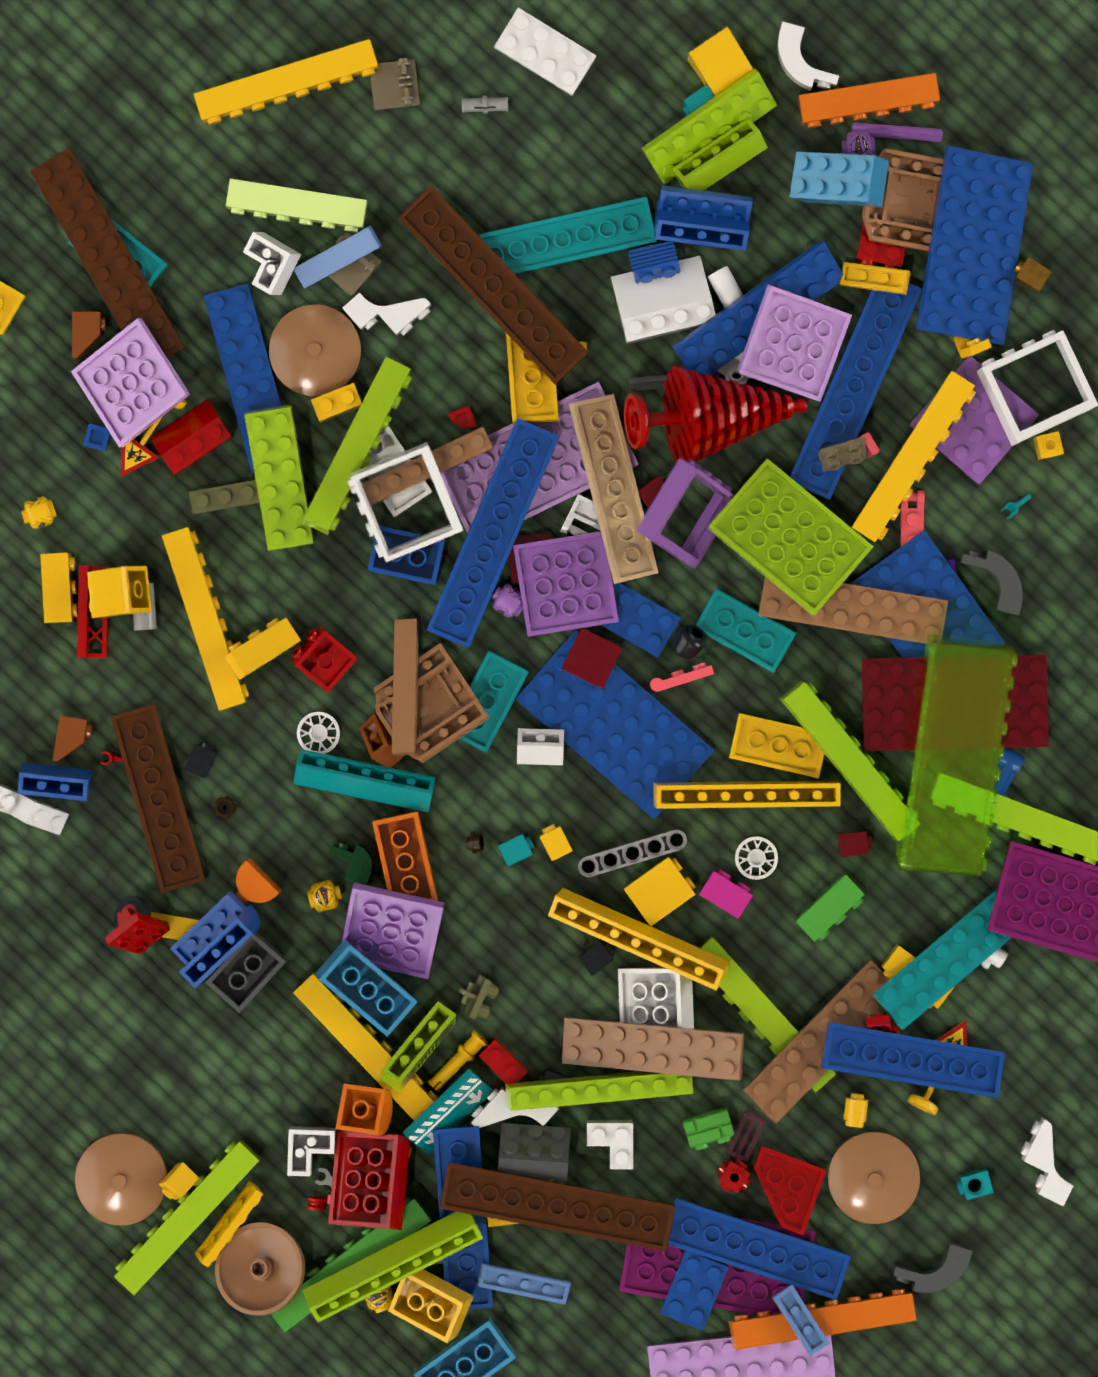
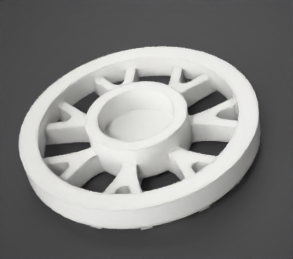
[297,712,340,754]
[735,836,778,880]

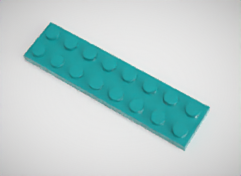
[479,197,657,274]
[872,889,1011,1030]

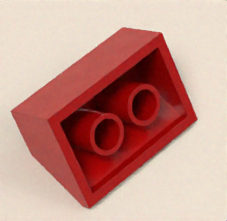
[151,399,234,476]

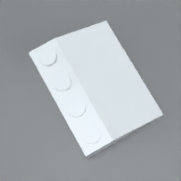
[611,256,716,344]
[618,967,694,1029]

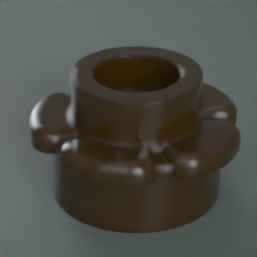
[214,796,237,819]
[466,831,484,854]

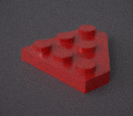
[753,1146,826,1236]

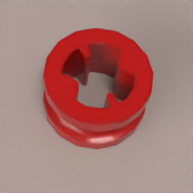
[306,1196,328,1211]

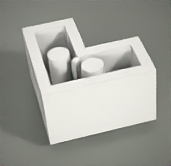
[243,232,301,295]
[587,1120,633,1169]
[287,1126,336,1176]

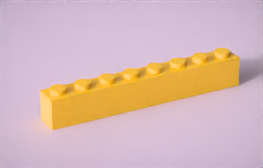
[194,39,379,125]
[852,371,976,542]
[162,527,249,711]
[654,781,841,809]
[548,888,730,990]
[293,972,439,1121]

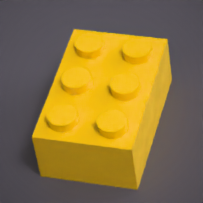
[388,1269,474,1343]

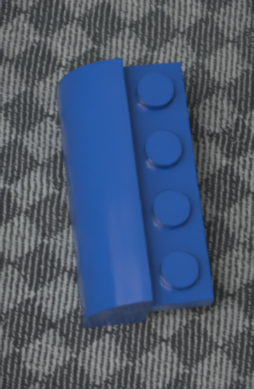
[654,185,753,251]
[170,891,260,988]

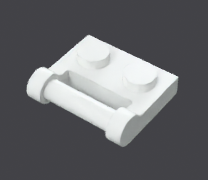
[560,494,601,536]

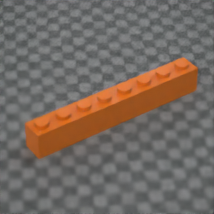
[729,1288,917,1350]

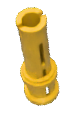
[428,1030,488,1092]

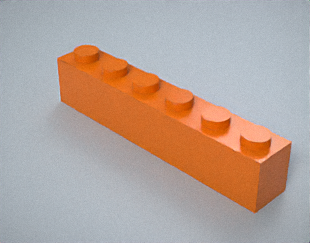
[798,73,940,128]

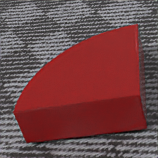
[448,406,477,429]

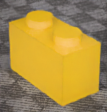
[311,383,362,423]

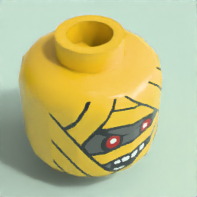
[21,496,57,529]
[307,880,342,912]
[365,1285,395,1313]

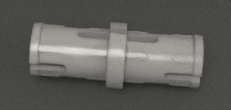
[462,95,508,114]

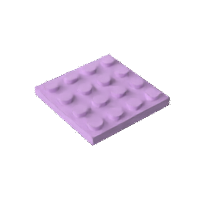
[736,285,852,402]
[71,318,190,447]

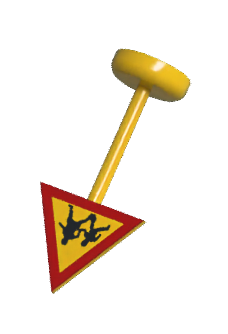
[120,400,187,477]
[907,1020,967,1116]

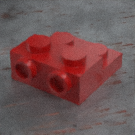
[855,222,906,269]
[291,626,358,693]

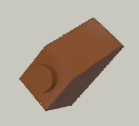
[72,312,107,360]
[359,713,405,768]
[52,715,93,762]

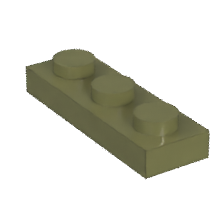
[189,480,260,515]

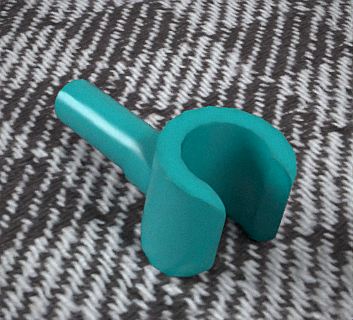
[1001,494,1032,519]

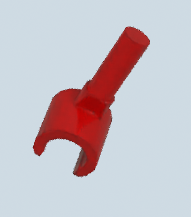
[100,751,123,765]

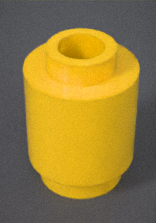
[843,1093,869,1128]

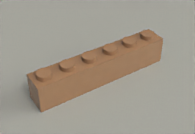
[362,427,493,507]

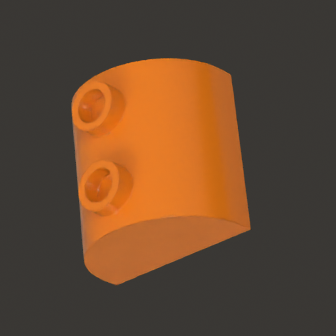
[236,858,282,904]
[335,1084,393,1136]

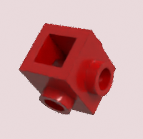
[717,1158,751,1193]

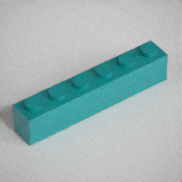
[293,749,436,813]

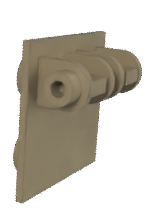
[370,58,420,111]
[328,232,382,296]
[818,437,867,471]

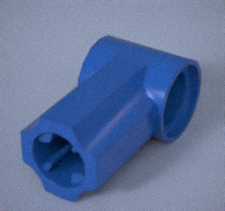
[985,748,1025,796]

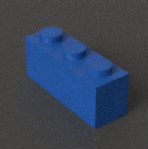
[18,763,91,801]

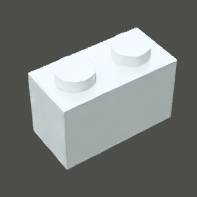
[517,728,564,765]

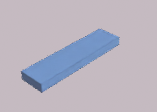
[294,226,382,289]
[476,1263,571,1305]

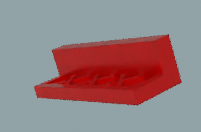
[77,565,109,658]

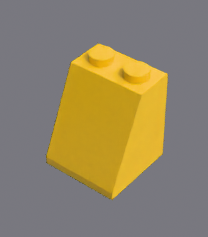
[687,27,753,96]
[87,566,152,618]

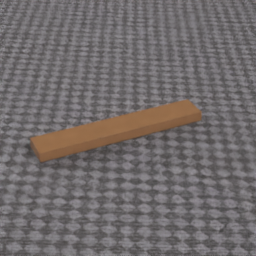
[392,619,419,755]

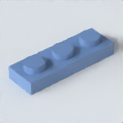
[772,1284,830,1356]

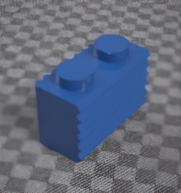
[628,241,680,284]

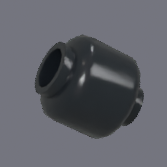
[672,625,706,659]

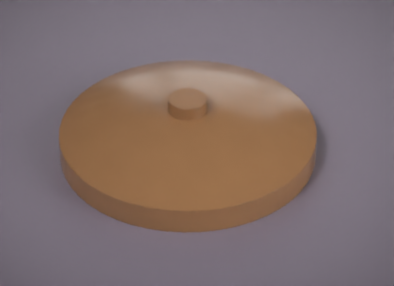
[269,304,361,397]
[828,1131,920,1224]
[75,1133,167,1226]
[215,1222,305,1316]

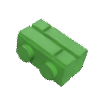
[682,1107,734,1150]

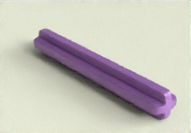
[851,122,943,142]

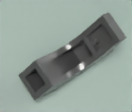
[959,550,1023,616]
[892,1241,973,1293]

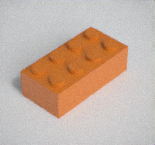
[372,811,438,901]

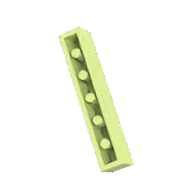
[226,179,368,233]

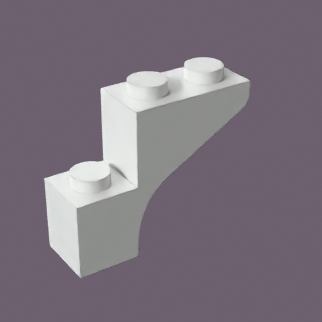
[343,293,431,336]
[0,784,69,835]
[471,1087,559,1128]
[1020,1117,1073,1206]

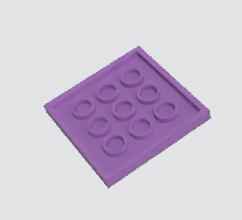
[909,356,1039,485]
[513,531,619,637]
[342,883,444,979]

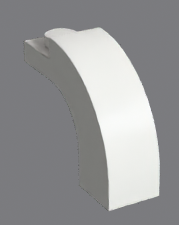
[777,21,839,91]

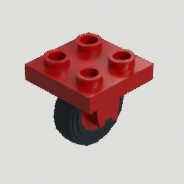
[105,896,170,954]

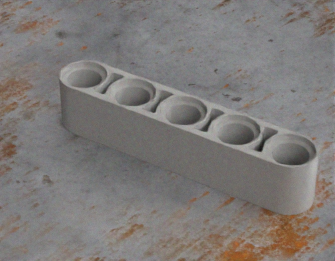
[578,829,687,877]

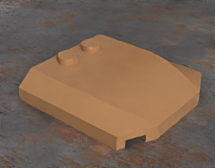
[862,148,944,252]
[374,643,489,763]

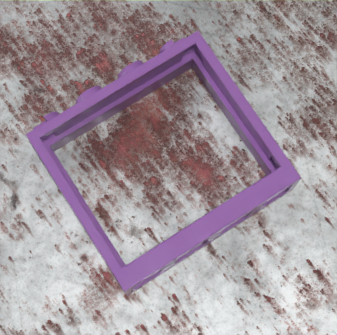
[636,458,735,569]

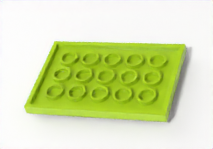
[707,458,874,617]

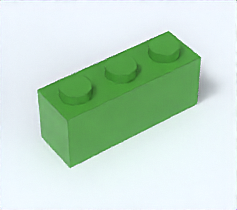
[794,873,865,942]

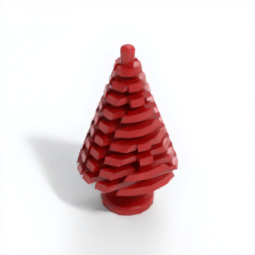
[624,366,807,463]

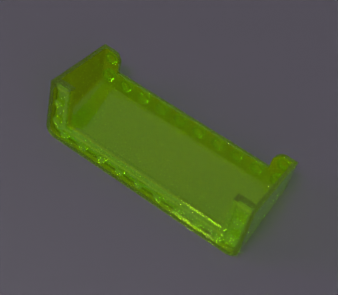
[895,633,1017,876]

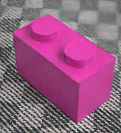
[699,869,753,919]

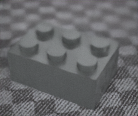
[205,932,286,1013]
[498,1123,571,1181]

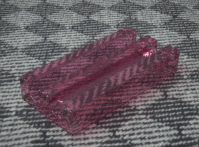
[726,1111,766,1163]

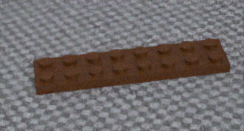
[110,704,206,893]

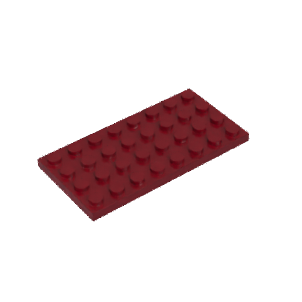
[861,655,1049,751]

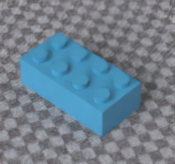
[790,152,889,207]
[315,939,418,1037]
[414,1316,516,1377]

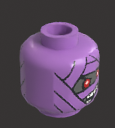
[842,131,875,155]
[491,584,523,618]

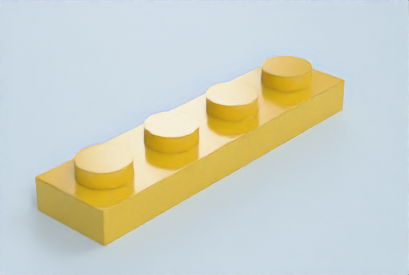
[194,1180,263,1267]

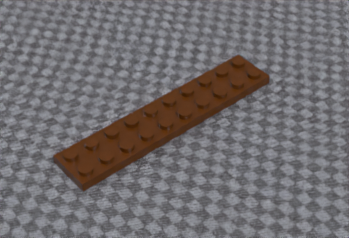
[30,148,185,359]
[398,186,589,385]
[439,1162,676,1251]

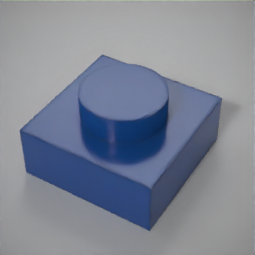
[83,423,111,452]

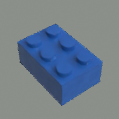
[367,526,446,586]

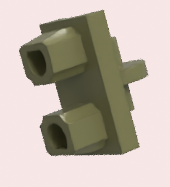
[458,974,499,1019]

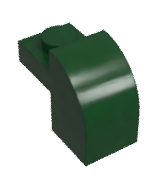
[329,842,373,885]

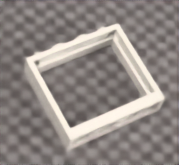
[976,330,1098,446]
[348,442,463,562]

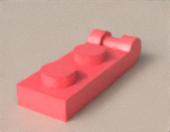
[900,490,925,547]
[650,662,714,692]

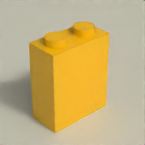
[624,856,696,926]

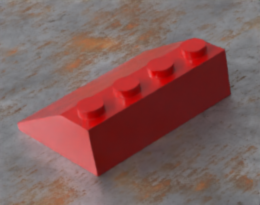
[328,1131,410,1230]

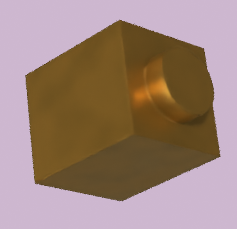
[1014,257,1052,293]

